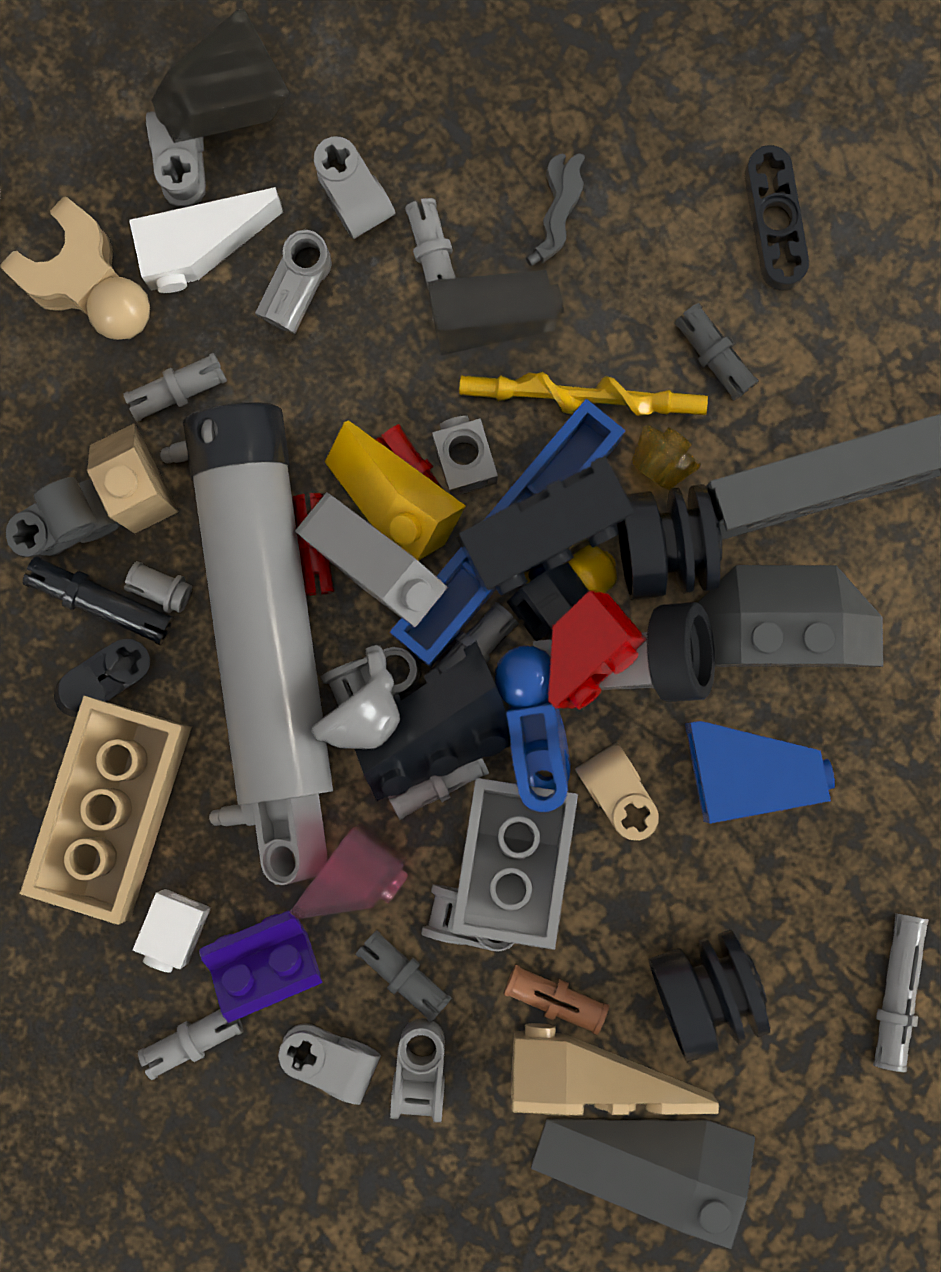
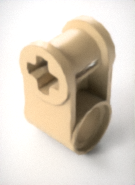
[575,742,659,840]

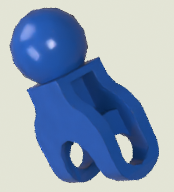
[494,646,571,812]

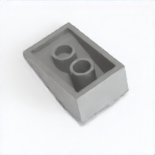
[451,778,578,950]

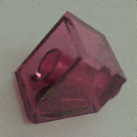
[289,824,409,919]

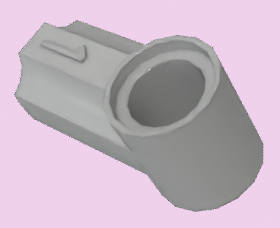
[255,230,332,334]

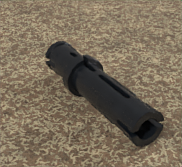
[23,556,174,646]

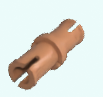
[503,965,609,1035]

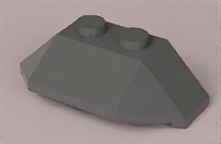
[698,565,883,667]

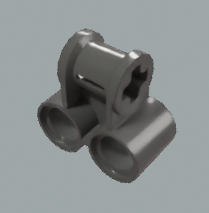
[6,477,121,557]

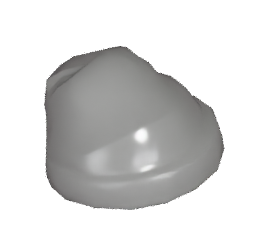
[311,645,400,749]

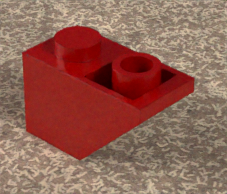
[549,590,647,709]

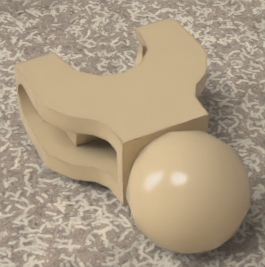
[0,197,150,340]

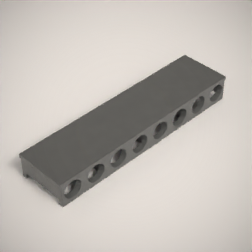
[706,414,941,540]

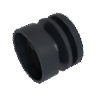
[617,484,722,601]
[648,930,771,1063]

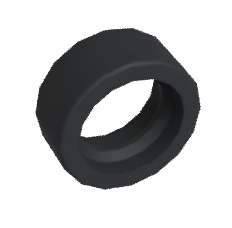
[647,602,715,702]

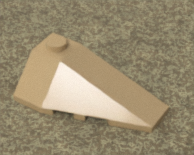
[511,1023,719,1115]

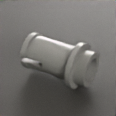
[124,561,192,613]

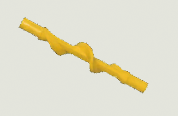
[459,372,708,416]

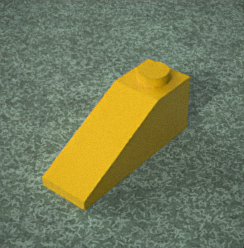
[325,420,466,561]

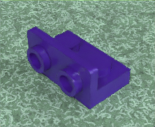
[199,910,323,1023]

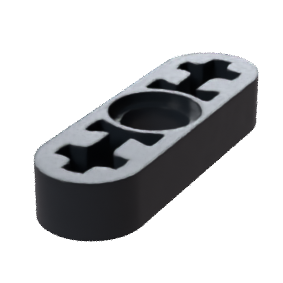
[745,145,809,291]

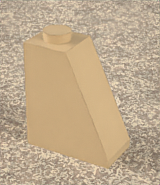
[87,424,179,534]

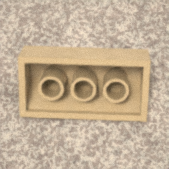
[20,696,192,925]

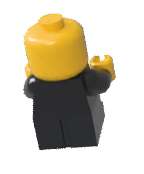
[507,545,617,641]

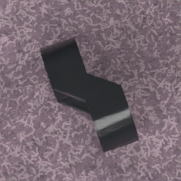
[54,639,150,717]

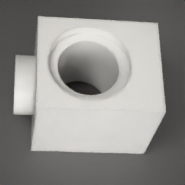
[133,889,211,973]

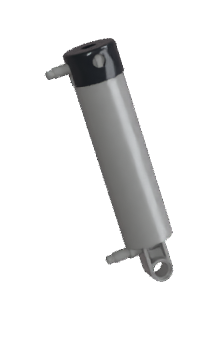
[160,402,333,885]

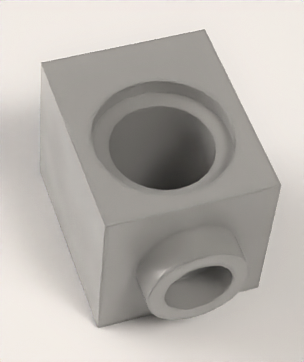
[432,416,498,497]

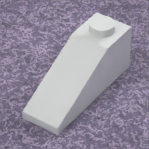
[129,187,283,293]

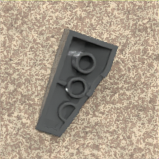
[531,1118,755,1249]

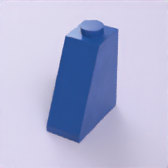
[685,721,835,824]

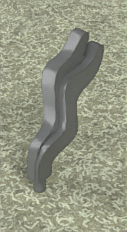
[526,153,585,266]

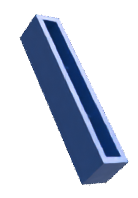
[390,398,626,668]

